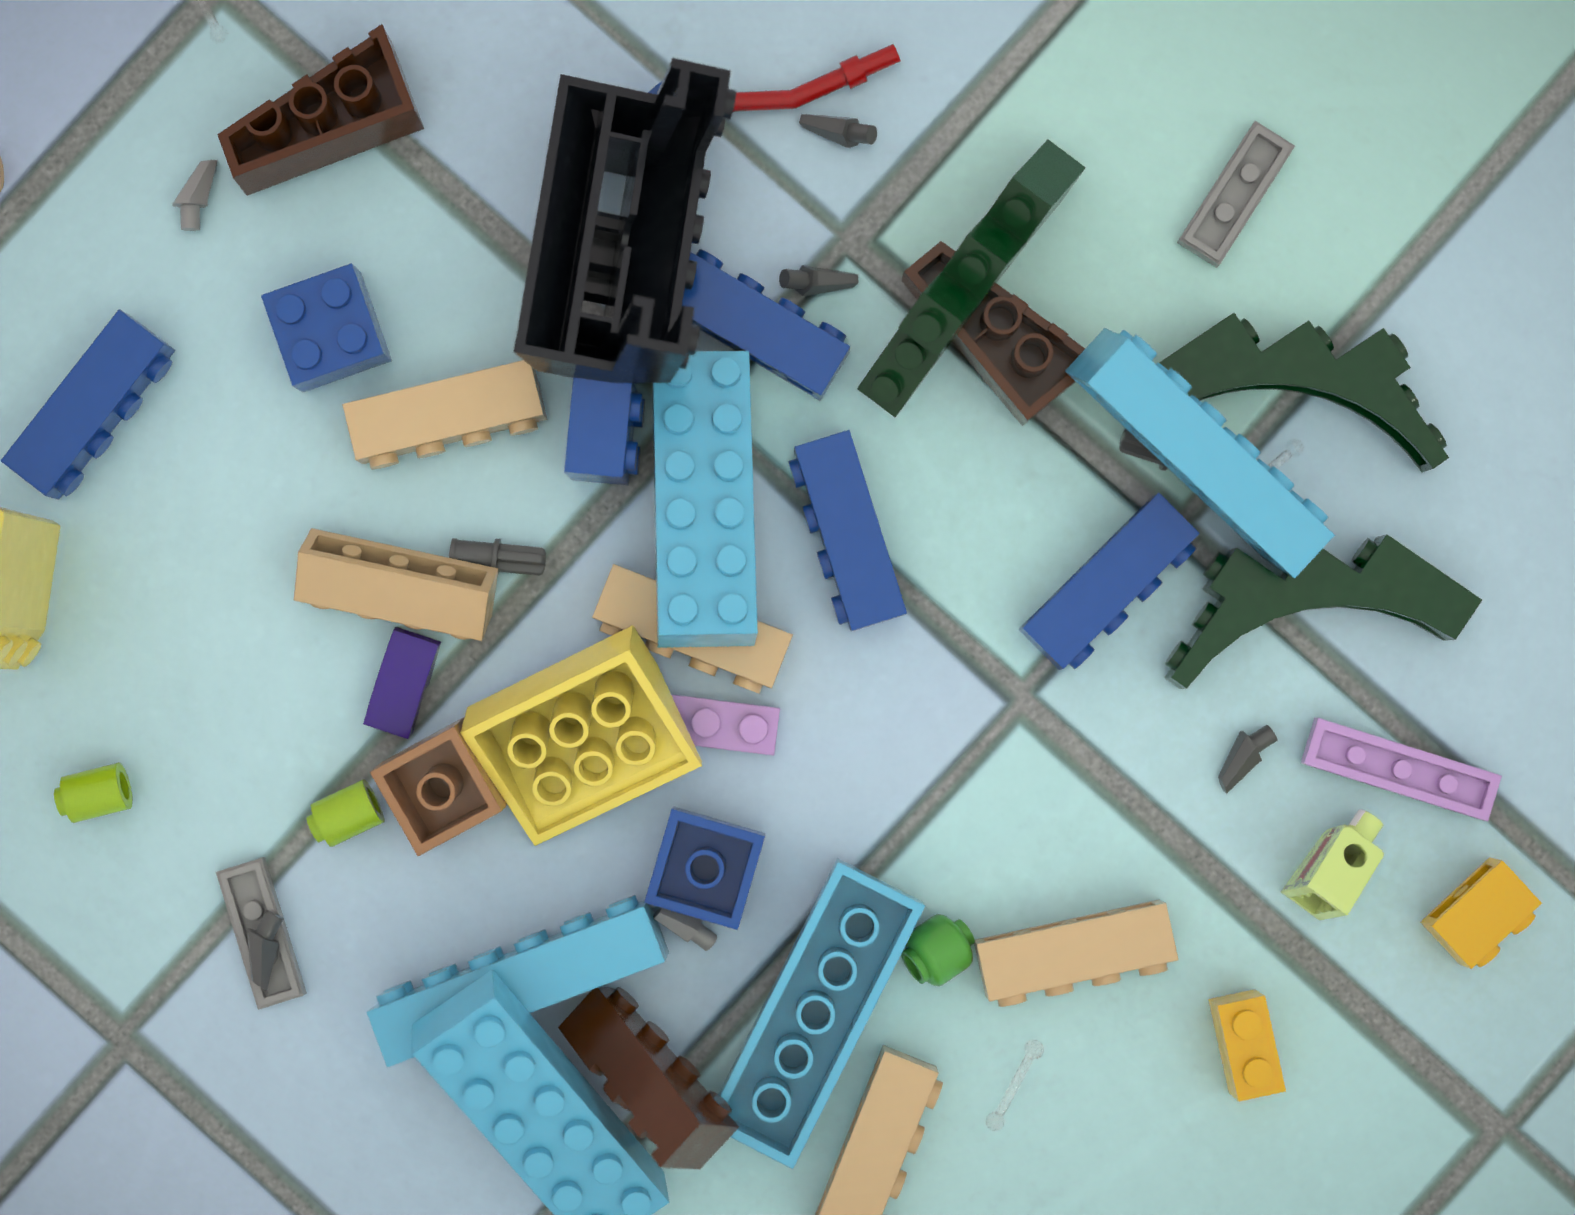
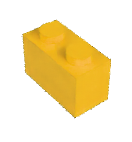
[1420,857,1542,969]
[1208,989,1286,1102]

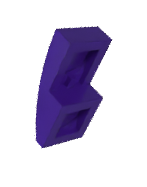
[363,627,441,739]

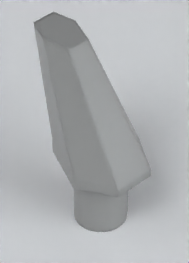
[172,160,218,231]
[653,908,717,951]

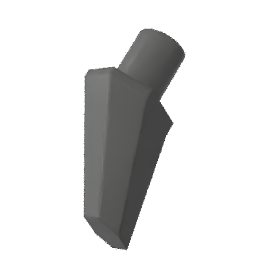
[799,114,877,148]
[779,265,858,296]
[1218,725,1278,794]
[247,910,284,990]

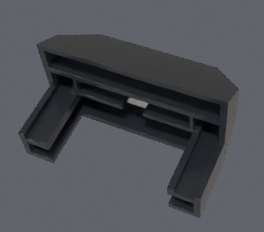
[514,58,736,383]

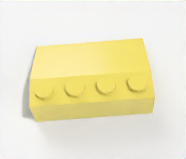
[0,507,60,670]
[460,625,702,846]

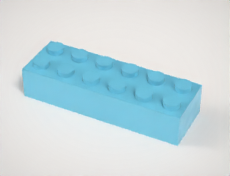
[1065,328,1335,579]
[652,351,758,648]
[718,858,925,1169]
[367,895,669,1068]
[412,969,670,1215]

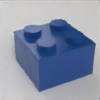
[261,263,392,392]
[564,377,645,486]
[644,807,766,930]

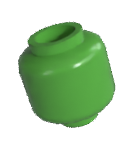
[901,914,975,986]

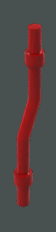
[733,44,901,112]

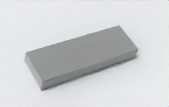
[1177,121,1295,268]
[216,857,307,1010]

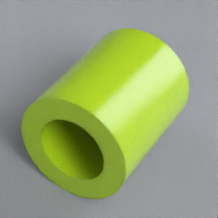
[54,762,133,823]
[306,779,385,847]

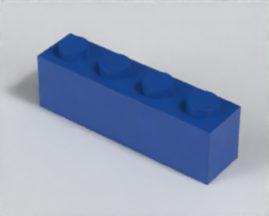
[682,249,850,401]
[0,309,176,500]
[788,430,907,632]
[1018,493,1200,670]

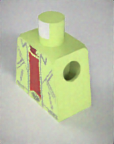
[1281,809,1384,920]

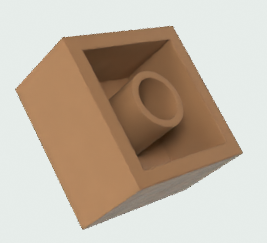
[370,717,507,856]

